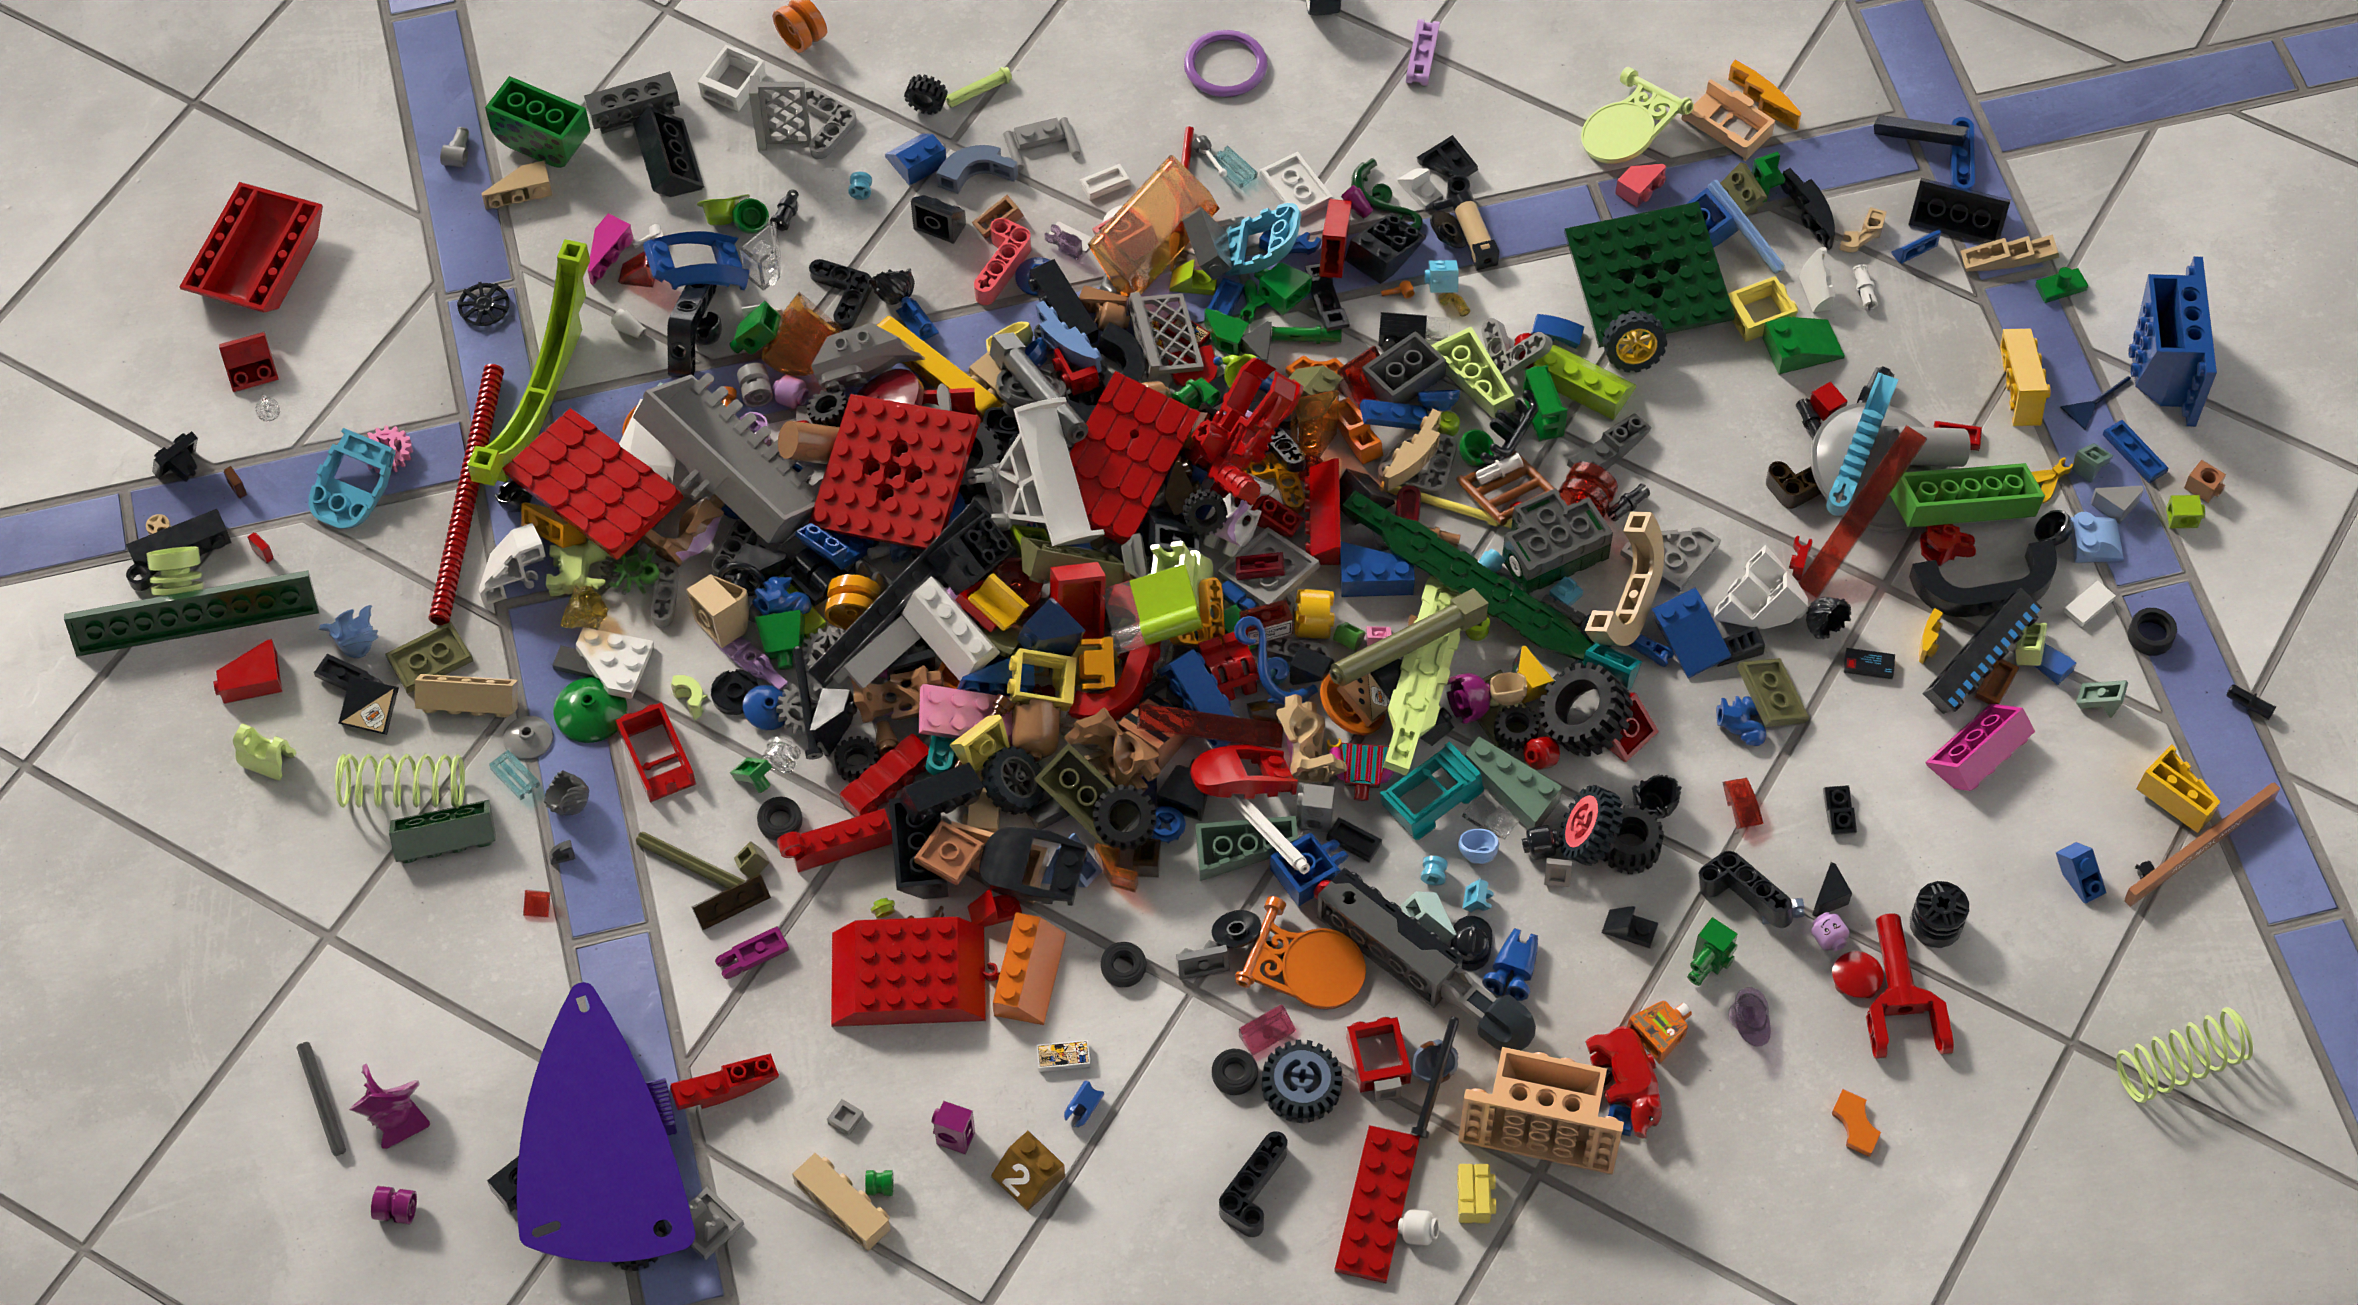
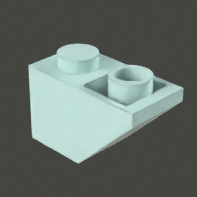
[1400,891,1457,944]

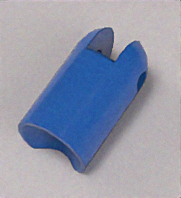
[1064,1081,1104,1127]

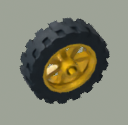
[1602,311,1667,373]

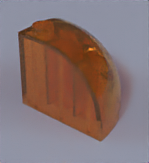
[762,292,843,376]

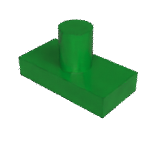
[2035,267,2088,303]
[730,757,773,793]

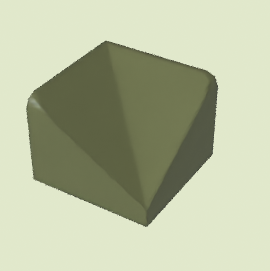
[734,841,770,878]

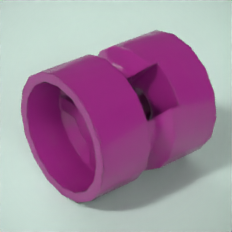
[371,1186,417,1225]

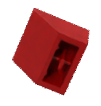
[219,332,279,392]

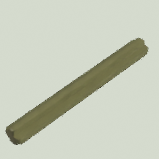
[636,832,745,889]

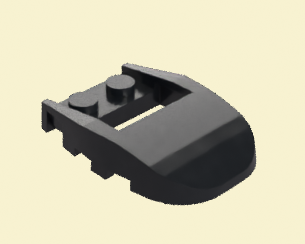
[979,827,1087,906]

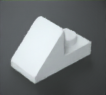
[1397,169,1443,211]

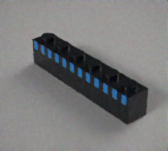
[1922,587,2042,714]

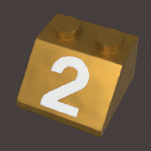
[991,1130,1065,1212]

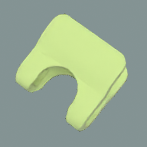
[233,724,296,781]

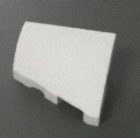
[1799,247,1835,313]

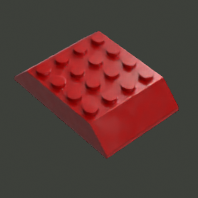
[179,182,323,313]
[831,917,986,1027]

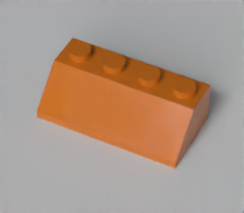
[993,912,1066,1025]

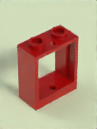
[1346,1017,1412,1093]

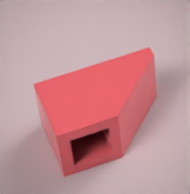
[1615,164,1666,208]

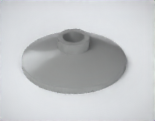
[503,716,553,760]

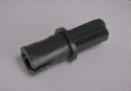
[2226,684,2277,720]

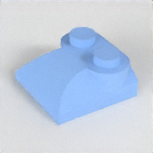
[2070,512,2124,563]

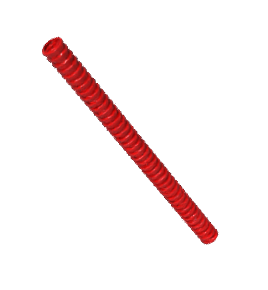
[428,364,504,626]

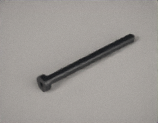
[793,646,823,760]
[1410,1016,1459,1139]

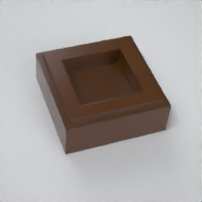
[224,466,247,499]

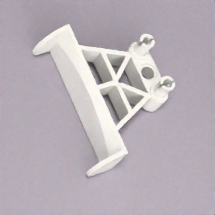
[967,397,1104,547]

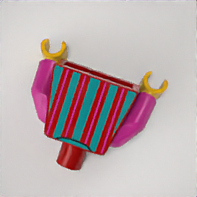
[1327,738,1395,801]

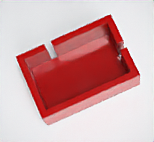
[1050,562,1106,640]

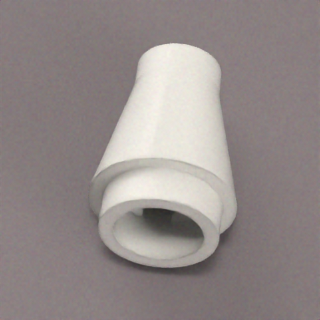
[611,309,647,340]

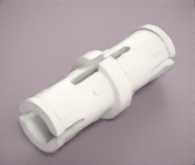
[1853,264,1878,310]

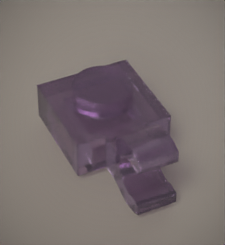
[1044,224,1082,260]

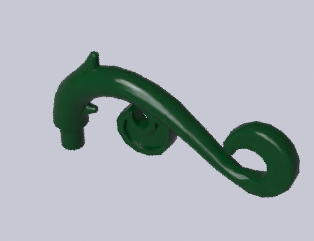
[1351,158,1423,231]

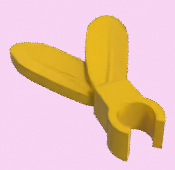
[2031,457,2073,504]

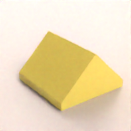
[950,715,1010,773]

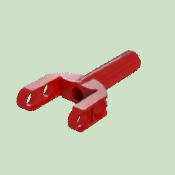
[1866,913,1954,1059]

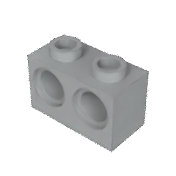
[1296,784,1335,833]

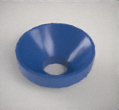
[1025,337,1048,367]
[1417,390,1460,411]

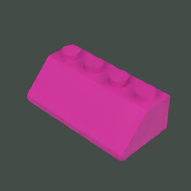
[1925,703,2035,791]

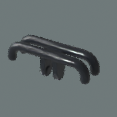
[1480,390,1539,465]

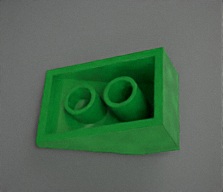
[1762,317,1845,374]

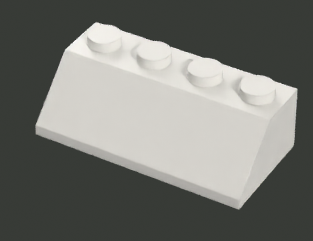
[902,576,1000,681]

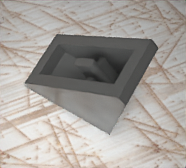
[1241,321,1272,364]

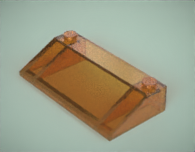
[1088,155,1220,297]

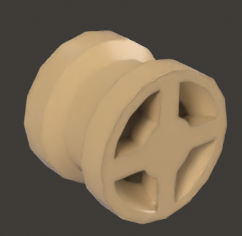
[146,514,171,535]

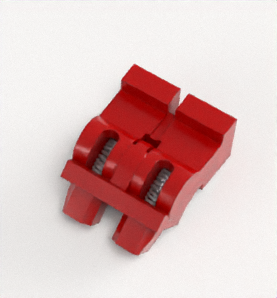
[1198,632,1260,701]

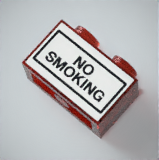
[1239,599,1293,646]

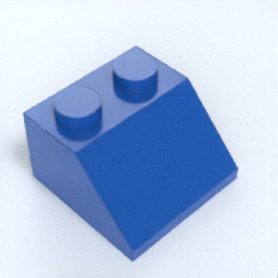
[885,134,946,186]

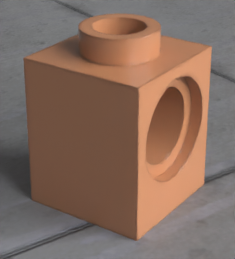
[2184,460,2226,503]

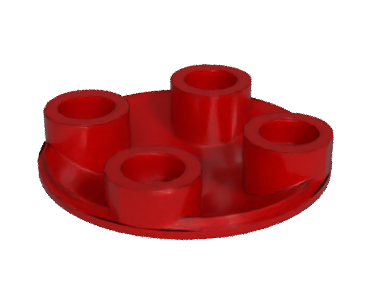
[1832,951,1884,998]

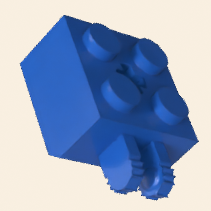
[1270,833,1349,907]

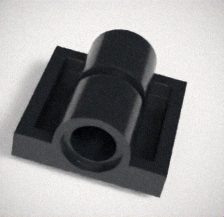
[784,548,849,607]

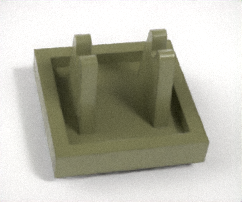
[1720,162,1767,217]

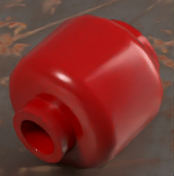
[1523,736,1560,770]

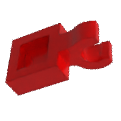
[1789,536,1812,581]

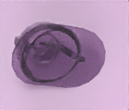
[1729,987,1771,1047]

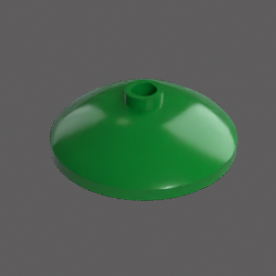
[553,677,628,743]

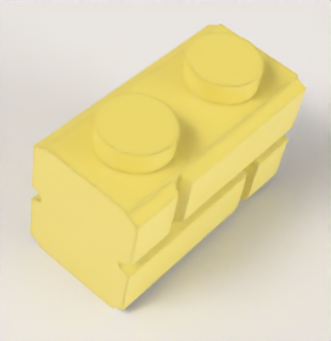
[1457,1164,1496,1224]

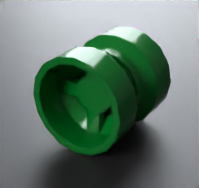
[865,1170,894,1196]

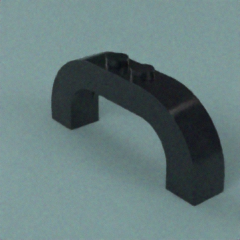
[1066,322,1146,423]
[1909,540,2057,617]

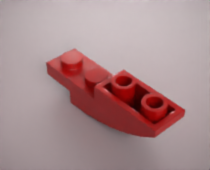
[1210,482,1305,538]
[670,1053,779,1110]

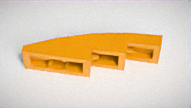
[1728,60,1802,130]

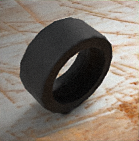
[2127,608,2177,656]

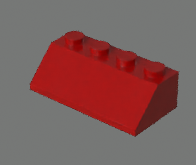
[1304,458,1341,565]

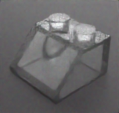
[740,221,781,291]

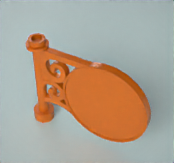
[1235,896,1366,1009]

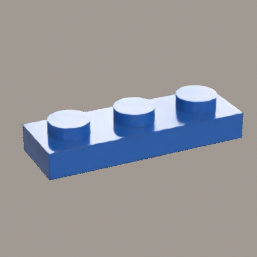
[1360,399,1428,430]

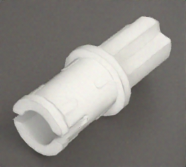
[1476,453,1524,484]

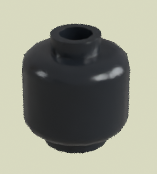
[1521,825,1560,860]

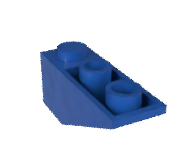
[957,658,1035,696]

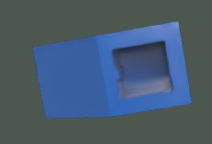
[2056,842,2107,904]

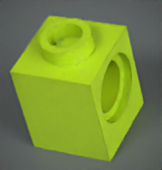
[2166,495,2205,529]

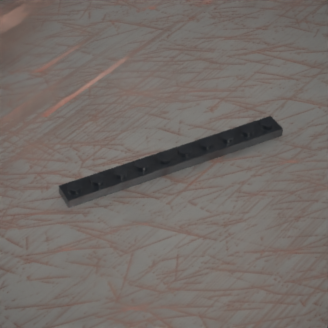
[806,499,992,688]

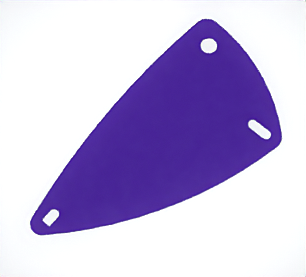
[517,982,695,1262]

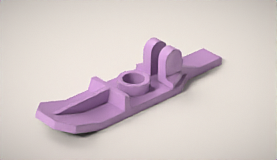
[713,636,788,690]

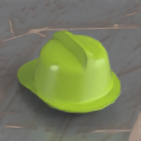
[697,194,750,225]

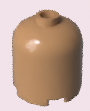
[1012,699,1061,762]

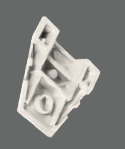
[619,399,701,498]

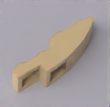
[1382,409,1441,491]

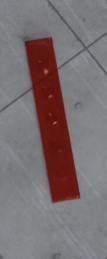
[1137,703,1283,749]

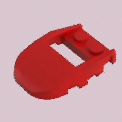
[1190,744,1298,799]

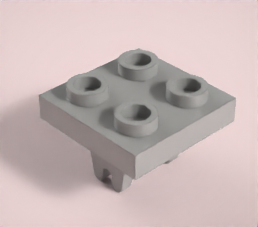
[668,1187,744,1260]

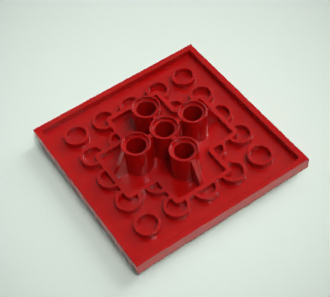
[808,394,981,550]

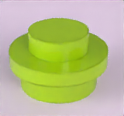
[870,898,895,919]

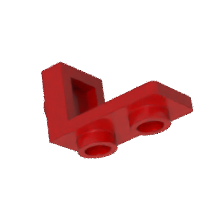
[1052,348,1099,396]

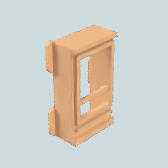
[1681,79,1775,161]

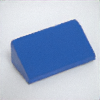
[1891,230,1941,264]

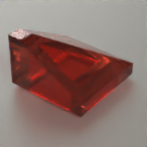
[523,889,551,917]

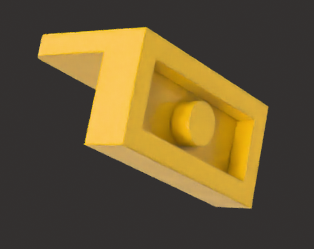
[968,573,1029,631]

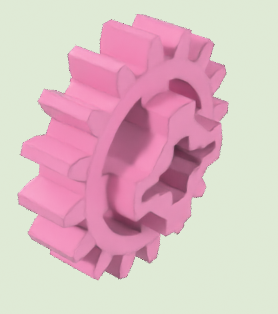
[363,425,413,473]

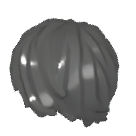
[544,770,589,816]

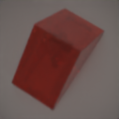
[618,251,655,288]

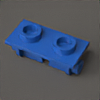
[896,296,939,341]

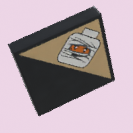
[338,676,399,735]

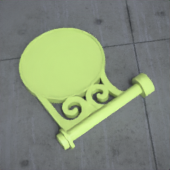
[1581,67,1694,164]

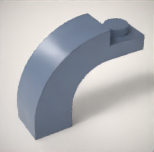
[936,145,1018,194]

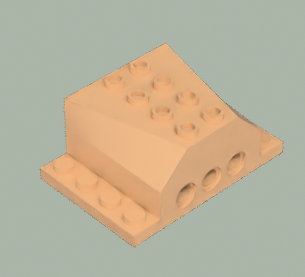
[1458,1047,1624,1174]

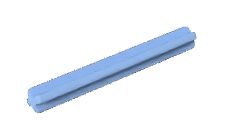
[1707,180,1785,274]

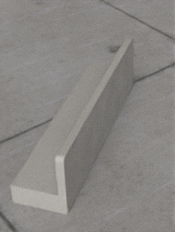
[833,615,921,689]

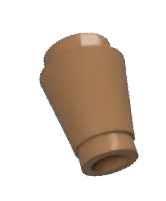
[875,721,899,757]

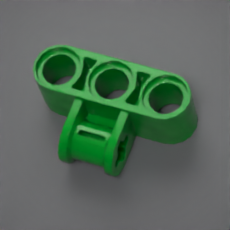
[1172,378,1221,410]

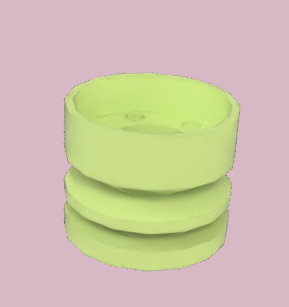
[147,547,204,596]

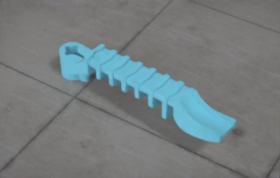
[1826,372,1899,516]

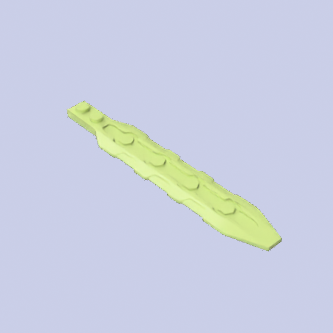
[1383,575,1461,776]

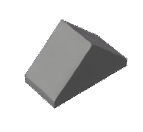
[2091,486,2144,524]

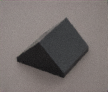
[1339,468,1395,525]

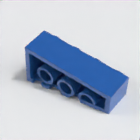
[1157,649,1245,749]

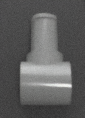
[440,127,470,168]

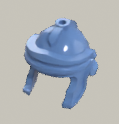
[319,605,379,659]

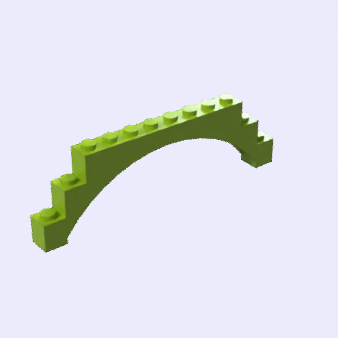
[467,239,590,486]

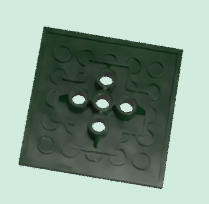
[1564,202,1735,348]

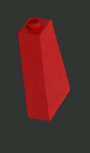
[1319,199,1352,278]

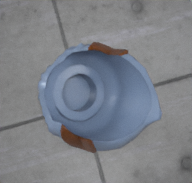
[1411,1039,1459,1084]

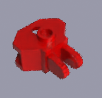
[1920,524,1976,566]

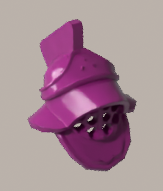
[349,1063,430,1149]

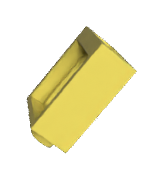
[1728,276,1798,342]
[1007,648,1077,711]

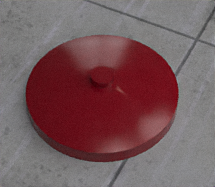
[856,369,924,406]

